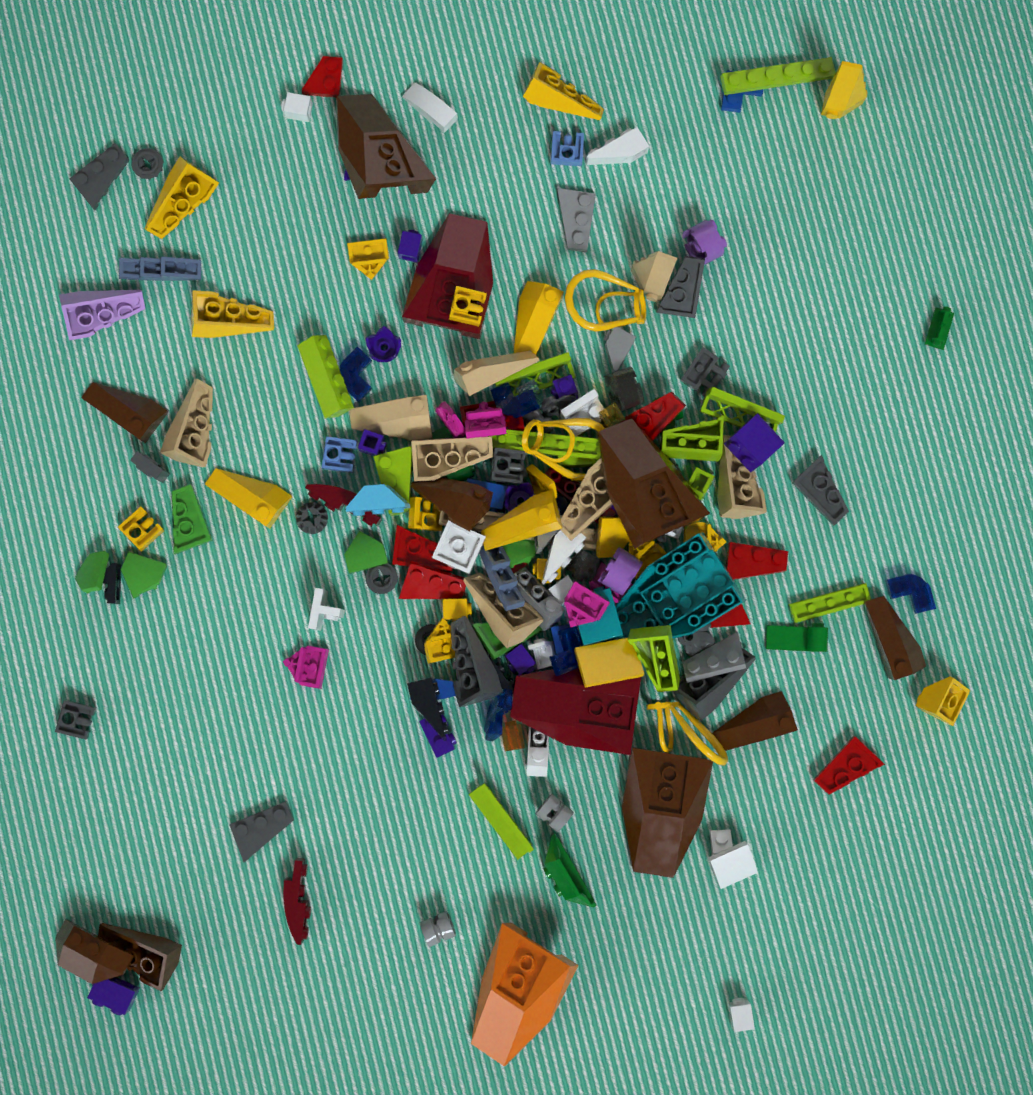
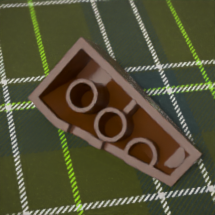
[410,477,493,531]

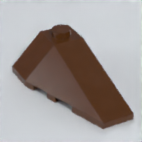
[81,382,169,443]
[864,596,926,680]
[712,691,798,751]
[98,923,182,991]

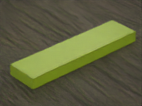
[788,583,871,623]

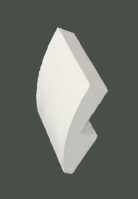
[708,841,758,889]

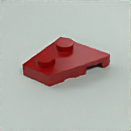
[302,56,343,98]

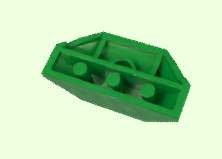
[543,832,597,908]

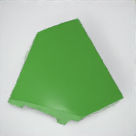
[344,531,388,574]
[502,539,536,568]
[75,551,109,594]
[121,552,167,599]

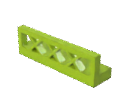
[494,352,576,400]
[699,387,785,433]
[469,782,534,860]

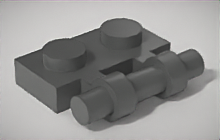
[680,347,730,397]

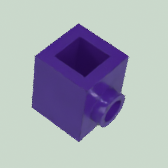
[398,230,423,263]
[550,375,578,403]
[358,429,387,456]
[506,644,536,675]

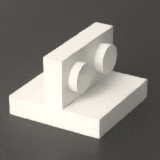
[560,389,609,437]
[432,520,486,574]
[308,588,345,631]

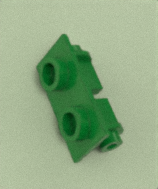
[924,307,954,350]

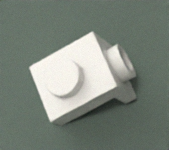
[528,638,558,670]
[710,830,733,856]

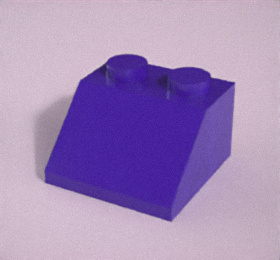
[724,413,785,472]

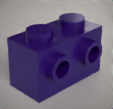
[419,714,457,758]
[87,977,140,1016]

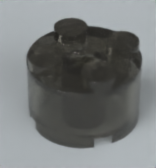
[603,366,644,413]

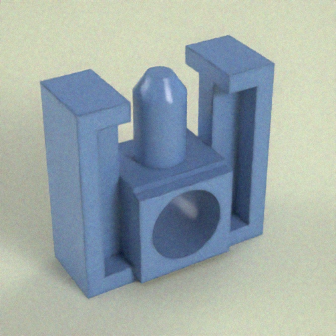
[551,131,584,166]
[322,436,358,473]

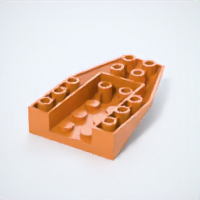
[471,923,579,1066]

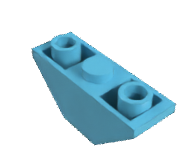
[346,484,410,516]

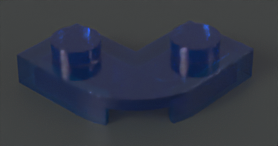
[339,346,372,403]
[490,382,540,418]
[885,574,936,614]
[549,626,583,676]
[484,688,513,742]

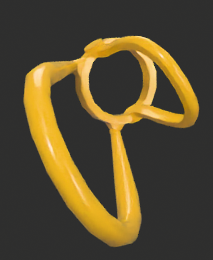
[565,269,646,332]
[522,418,605,481]
[646,702,728,766]

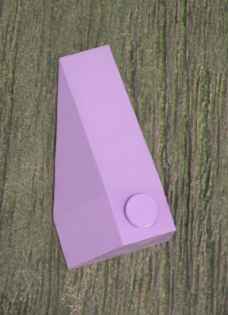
[59,290,145,341]

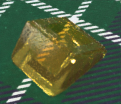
[599,402,625,429]

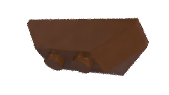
[55,919,134,984]

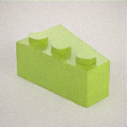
[660,416,724,462]
[373,446,413,516]
[628,625,680,692]

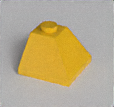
[915,676,970,726]

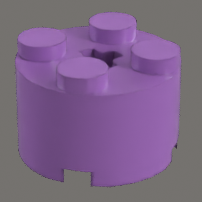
[682,219,727,265]
[598,547,643,595]

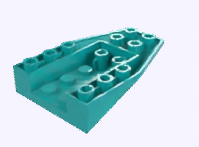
[616,532,746,638]

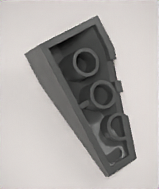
[451,616,503,707]
[673,648,756,721]

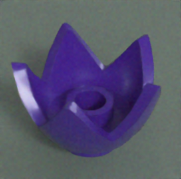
[366,326,401,362]
[504,482,535,512]

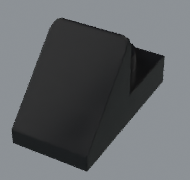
[103,563,122,604]

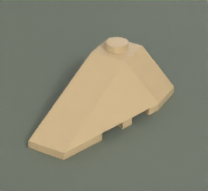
[631,251,677,302]
[454,351,539,396]
[160,379,213,467]
[350,395,432,441]
[718,435,767,519]
[411,436,493,481]
[560,458,613,541]
[463,572,544,648]

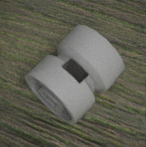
[535,794,574,832]
[420,911,456,947]

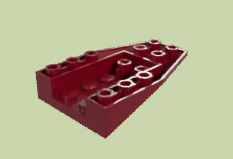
[402,213,493,339]
[509,665,641,755]

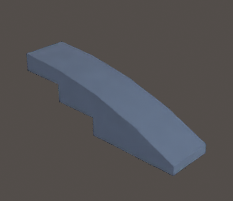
[119,257,201,281]
[479,545,525,611]

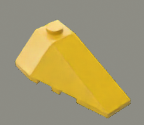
[821,61,868,119]
[523,62,604,120]
[144,156,219,239]
[514,281,564,355]
[191,290,274,338]
[205,468,293,529]
[481,490,563,551]

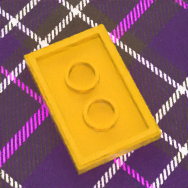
[574,638,644,688]

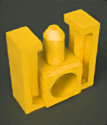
[449,286,487,327]
[408,497,442,532]
[118,506,164,552]

